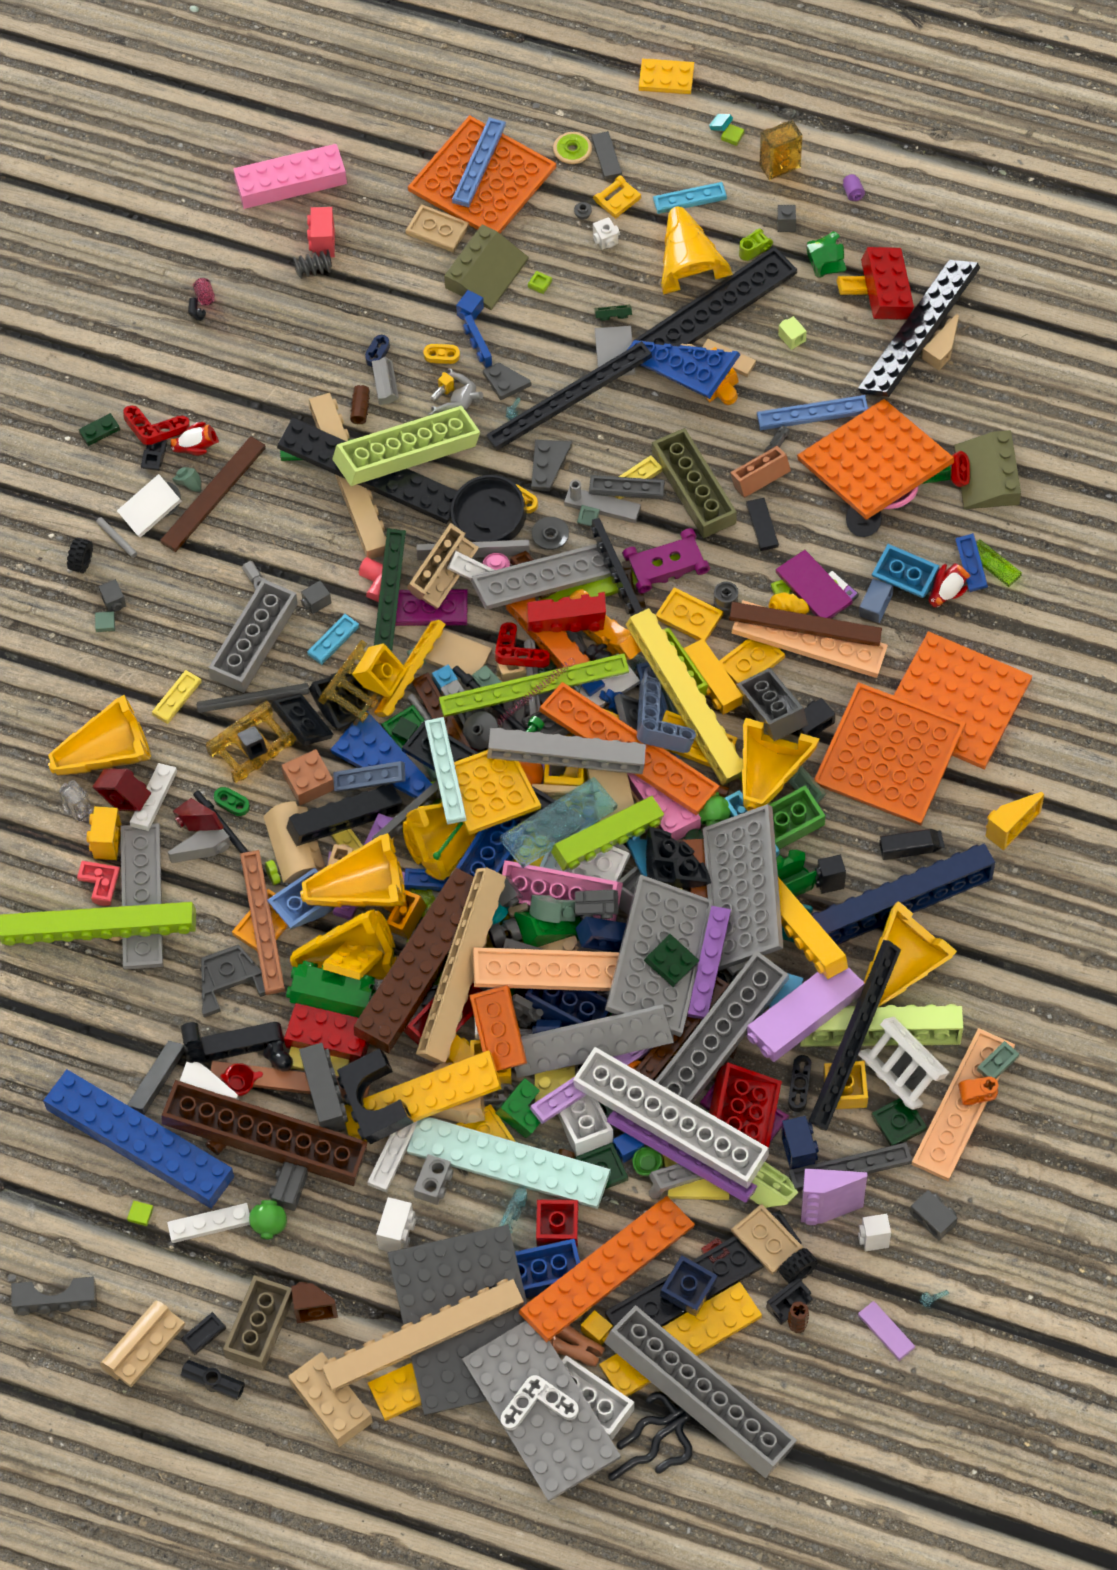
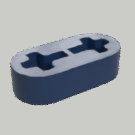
[365,334,390,367]

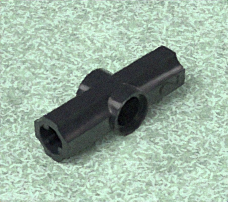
[181,1359,245,1401]

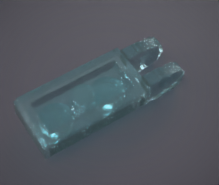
[498,1187,527,1234]

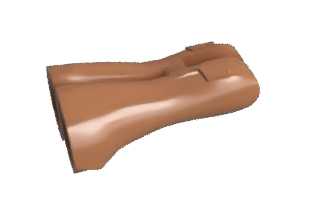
[550,1325,605,1367]

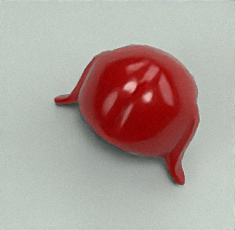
[220,1063,263,1097]

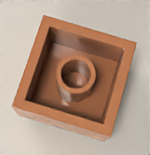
[281,749,334,806]

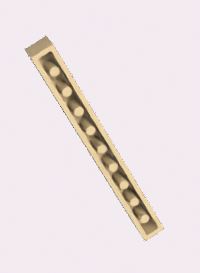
[309,393,386,559]
[416,867,506,1063]
[322,1278,524,1392]

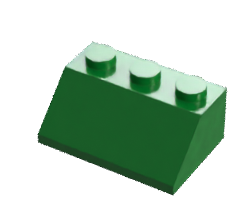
[514,911,582,947]

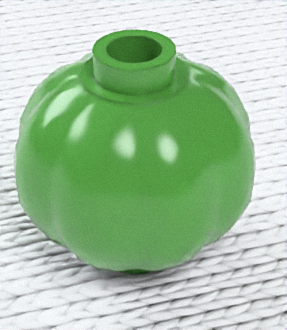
[699,792,731,827]
[249,1200,287,1239]

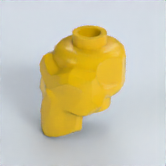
[769,592,809,614]

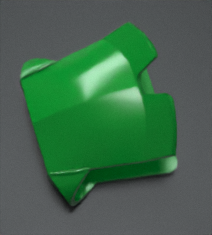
[807,231,846,278]
[776,850,817,897]

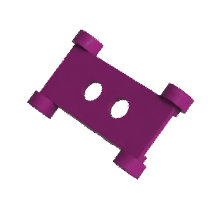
[622,528,711,593]

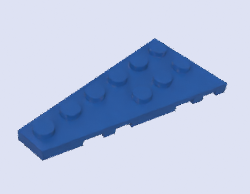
[627,340,740,399]
[330,709,432,799]

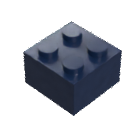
[781,1116,819,1170]
[660,1255,717,1317]

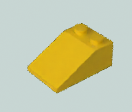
[986,792,1044,851]

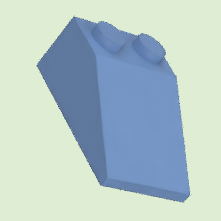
[267,868,335,929]

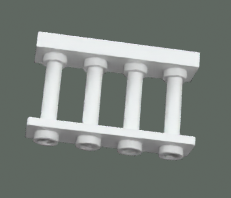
[858,1017,950,1110]

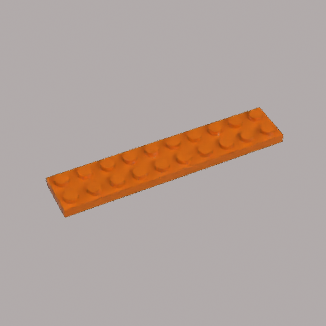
[539,682,720,816]
[519,1196,695,1342]

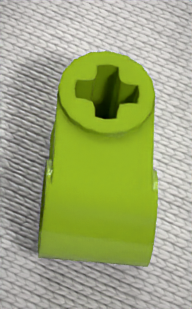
[739,228,773,261]

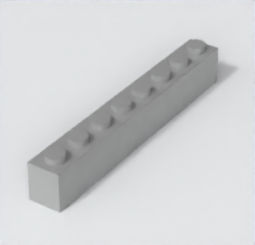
[487,728,646,774]

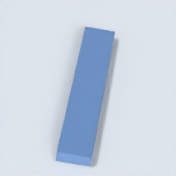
[452,117,506,207]
[757,395,868,431]

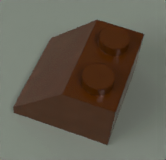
[291,1282,338,1324]

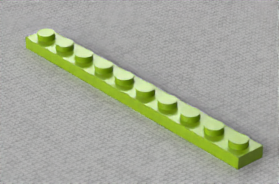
[439,653,629,717]

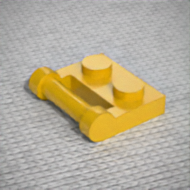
[593,175,641,219]

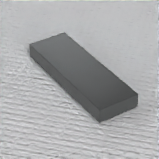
[591,131,622,180]

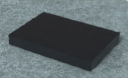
[271,694,334,746]

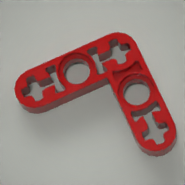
[123,405,190,445]
[495,622,550,668]

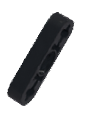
[788,1055,812,1112]

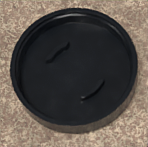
[451,475,527,542]

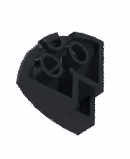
[309,667,368,730]
[646,827,712,889]

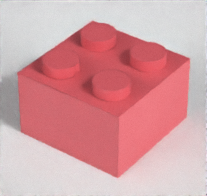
[307,207,335,257]

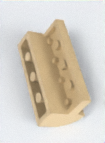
[407,523,479,609]
[263,801,325,883]
[100,1300,185,1387]

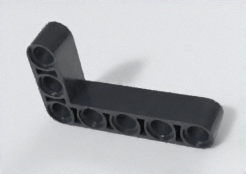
[180,1022,284,1064]

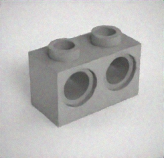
[414,1154,454,1205]

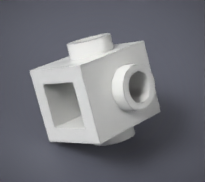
[593,217,620,250]

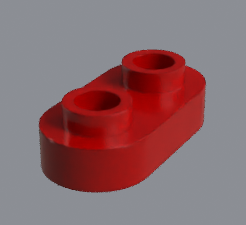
[951,451,970,487]

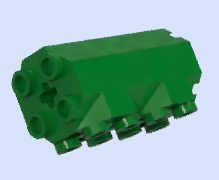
[286,961,378,1018]

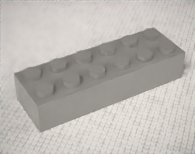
[208,579,298,693]

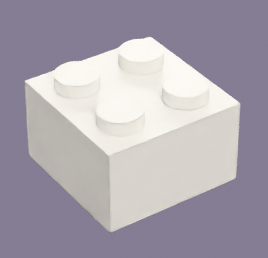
[376,1197,416,1252]

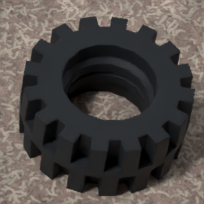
[67,537,93,573]
[779,1248,818,1284]

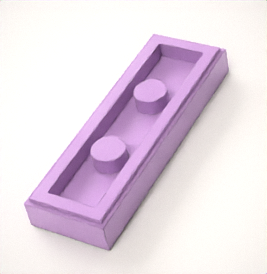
[858,1301,915,1361]

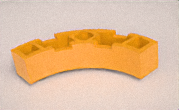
[570,589,641,660]

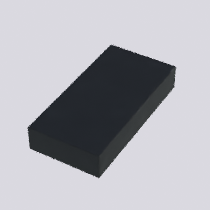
[181,1312,226,1355]

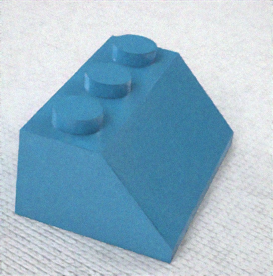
[871,544,939,598]

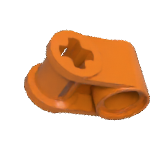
[958,1077,998,1105]

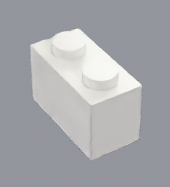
[858,1214,891,1251]

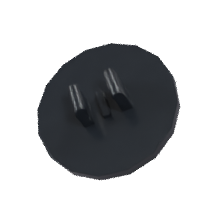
[846,506,882,537]

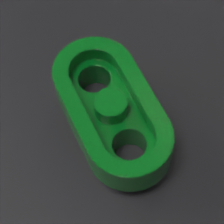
[214,787,250,816]

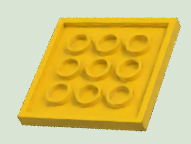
[454,750,541,835]

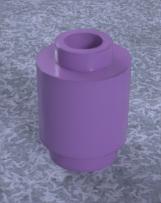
[843,174,865,201]

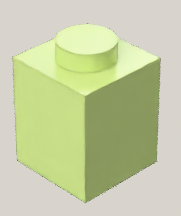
[778,316,807,350]

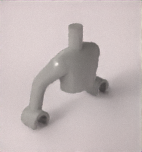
[428,368,483,416]

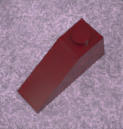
[173,798,224,831]

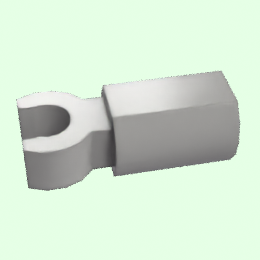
[242,561,266,591]

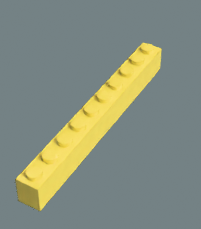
[626,608,743,786]

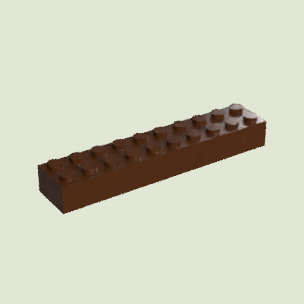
[354,868,474,1054]
[162,1080,368,1186]

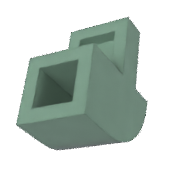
[529,895,576,923]

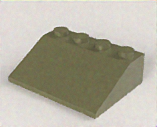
[444,224,529,310]
[954,430,1021,509]

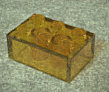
[759,119,803,180]

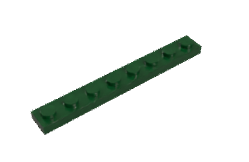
[374,528,406,652]

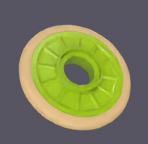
[553,132,592,164]

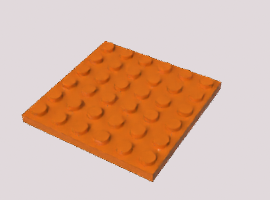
[408,115,556,233]
[797,399,954,520]
[893,631,1032,770]
[814,682,965,826]

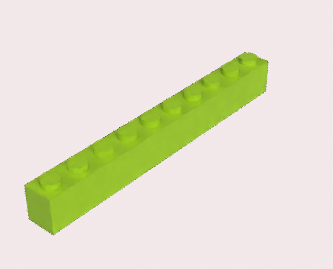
[0,902,196,946]

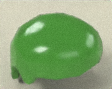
[632,1146,663,1177]

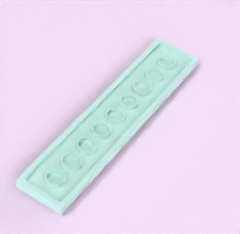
[407,1117,611,1209]

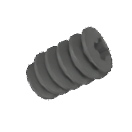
[293,250,332,279]

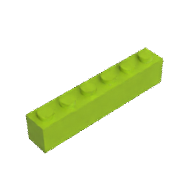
[551,796,665,871]

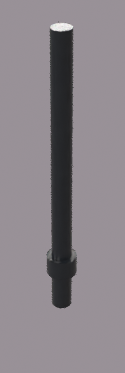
[452,665,527,732]
[193,790,267,877]

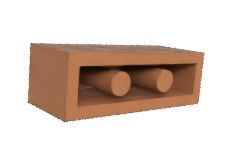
[730,446,791,498]

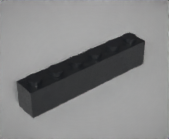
[286,784,403,847]

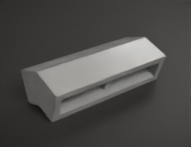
[372,357,399,405]

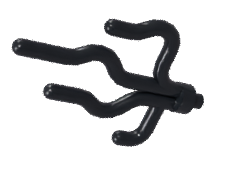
[608,1391,693,1481]

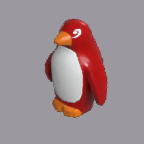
[171,422,219,456]
[928,563,970,608]

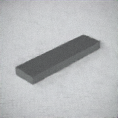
[589,475,665,499]

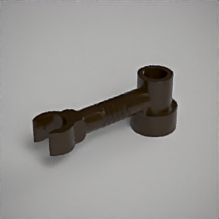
[622,561,646,608]

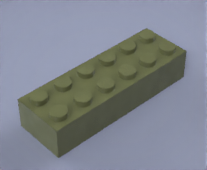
[652,428,737,538]

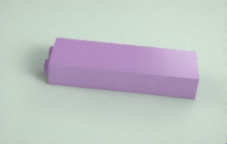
[747,967,865,1062]

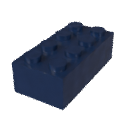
[524,989,610,1027]

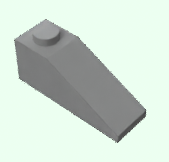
[168,829,231,863]

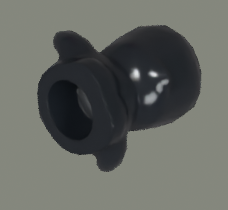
[585,644,613,661]
[263,1040,293,1072]

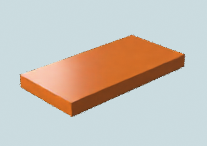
[469,985,527,1072]

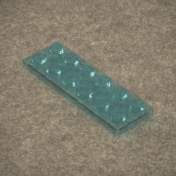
[499,777,618,868]

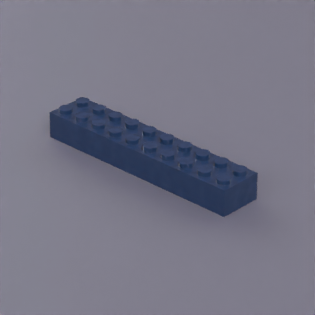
[811,843,995,945]

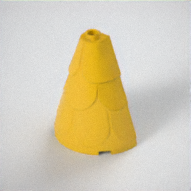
[661,207,733,295]
[48,695,151,776]
[742,718,819,811]
[403,802,478,880]
[300,833,406,907]
[864,901,957,1007]
[290,909,397,980]

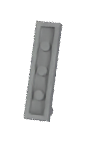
[564,480,641,523]
[649,1164,704,1199]

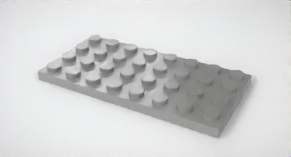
[703,804,783,971]
[605,874,713,1037]
[462,1321,621,1502]

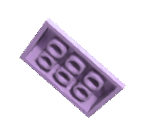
[801,1169,867,1225]

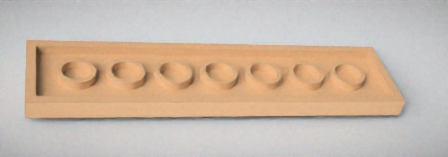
[731,600,888,678]
[473,947,619,991]
[911,1028,1015,1181]

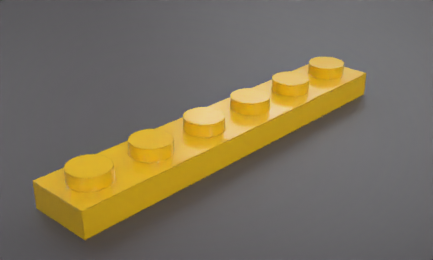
[374,620,446,717]

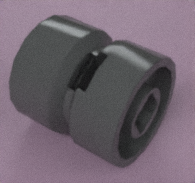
[714,581,739,616]
[488,917,522,948]

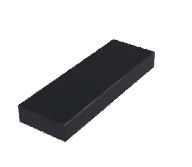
[746,498,779,551]

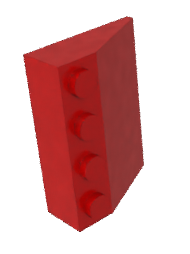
[709,1062,782,1148]

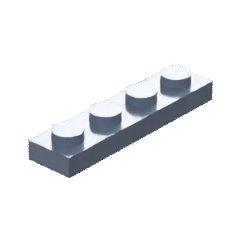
[333,761,406,792]

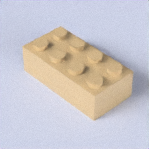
[288,1352,373,1447]

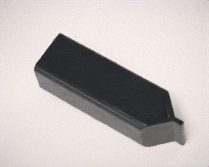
[879,829,945,860]

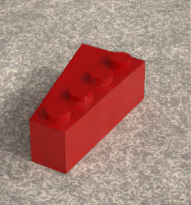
[526,592,606,633]

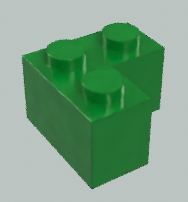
[495,1078,541,1138]

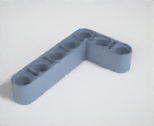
[637,667,696,753]

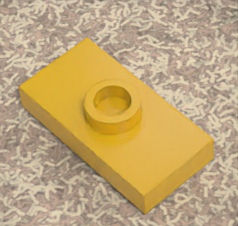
[836,276,868,295]

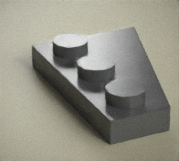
[531,439,572,491]

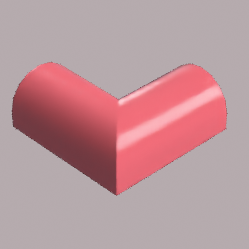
[359,557,383,602]
[77,861,120,906]

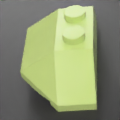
[750,1162,798,1208]

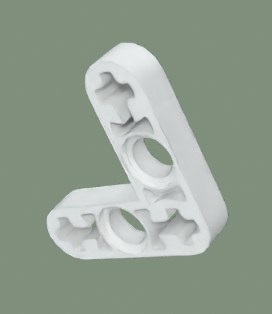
[501,1375,579,1430]

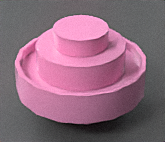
[482,553,510,570]

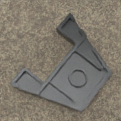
[201,944,266,1017]

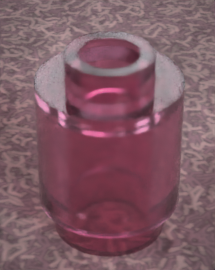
[193,278,215,306]

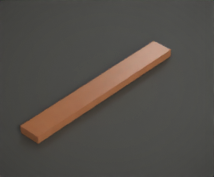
[240,850,285,995]
[210,1061,370,1098]

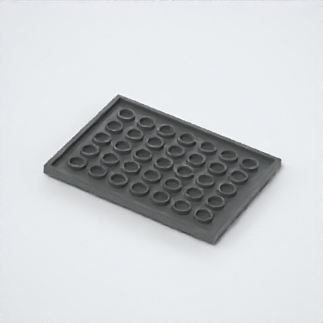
[387,1224,527,1416]

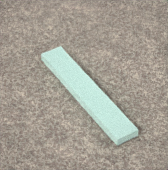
[425,717,466,825]

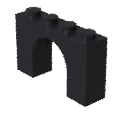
[337,1048,414,1144]

